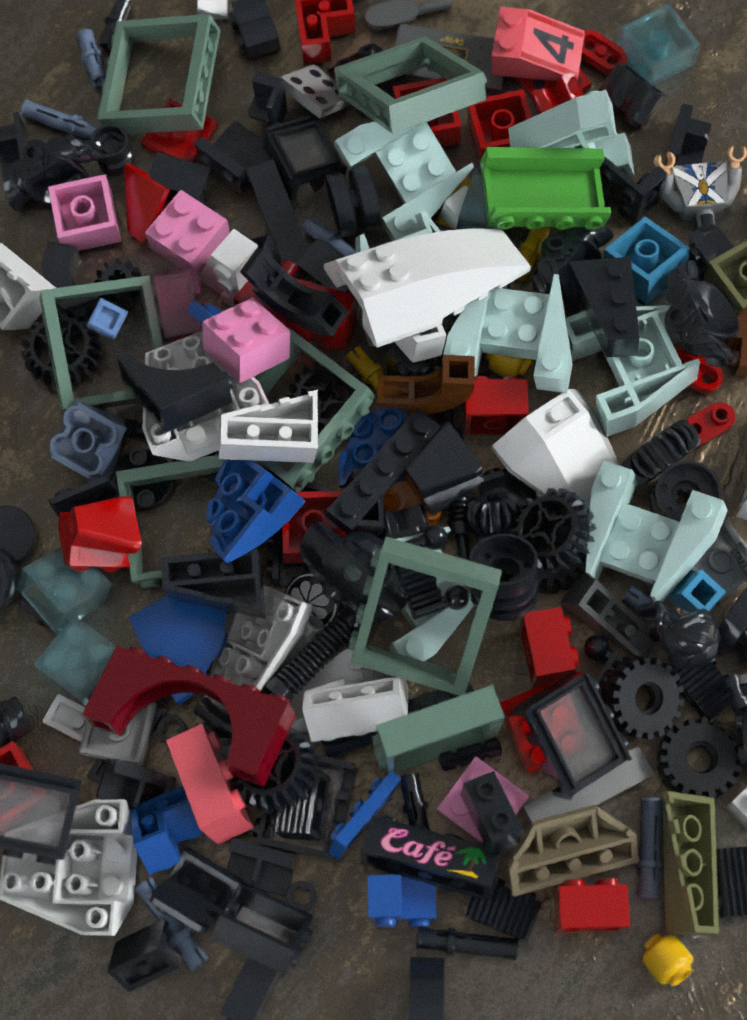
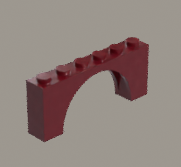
[82,646,296,786]

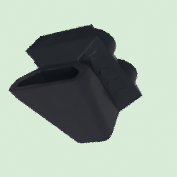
[402,422,484,515]

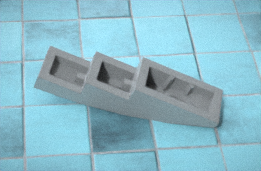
[521,746,655,824]

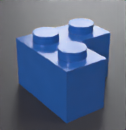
[130,786,203,875]
[367,875,436,928]

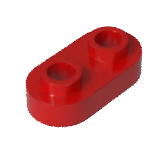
[581,30,627,75]
[676,349,724,394]
[685,402,736,449]

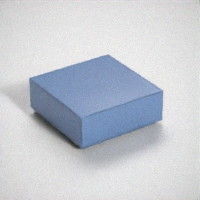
[86,298,128,340]

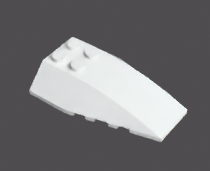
[324,229,531,348]

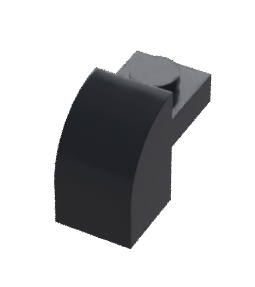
[688,226,734,278]

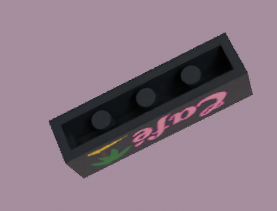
[360,815,501,901]

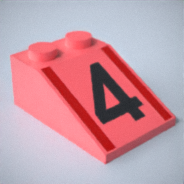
[492,7,585,82]

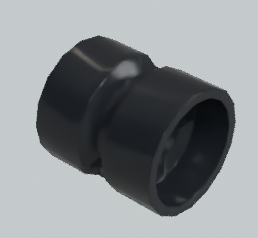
[91,124,134,177]

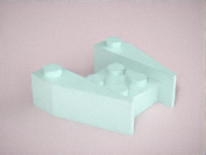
[508,90,635,178]
[334,121,474,241]
[443,274,573,393]
[566,305,700,437]
[585,460,728,602]
[343,526,474,662]

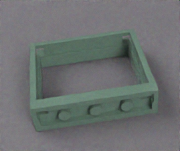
[97,14,220,134]
[334,36,487,134]
[39,275,167,415]
[254,328,377,492]
[116,455,225,589]
[348,537,502,696]
[372,685,504,774]

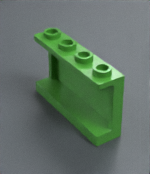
[480,147,611,230]

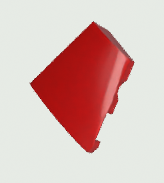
[124,163,170,243]

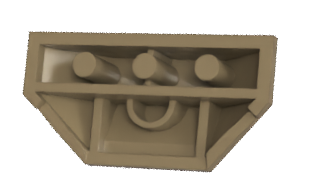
[508,805,639,897]

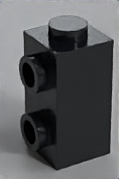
[461,771,523,854]
[220,957,281,1020]

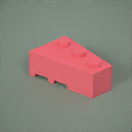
[166,724,254,845]

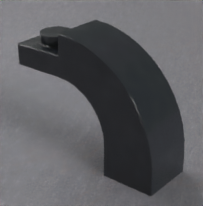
[42,241,121,322]
[240,248,349,336]
[409,957,444,1020]

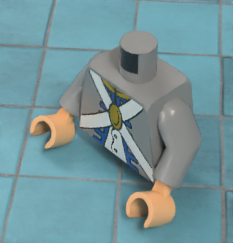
[654,146,747,232]

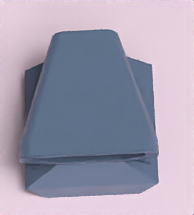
[48,399,127,481]

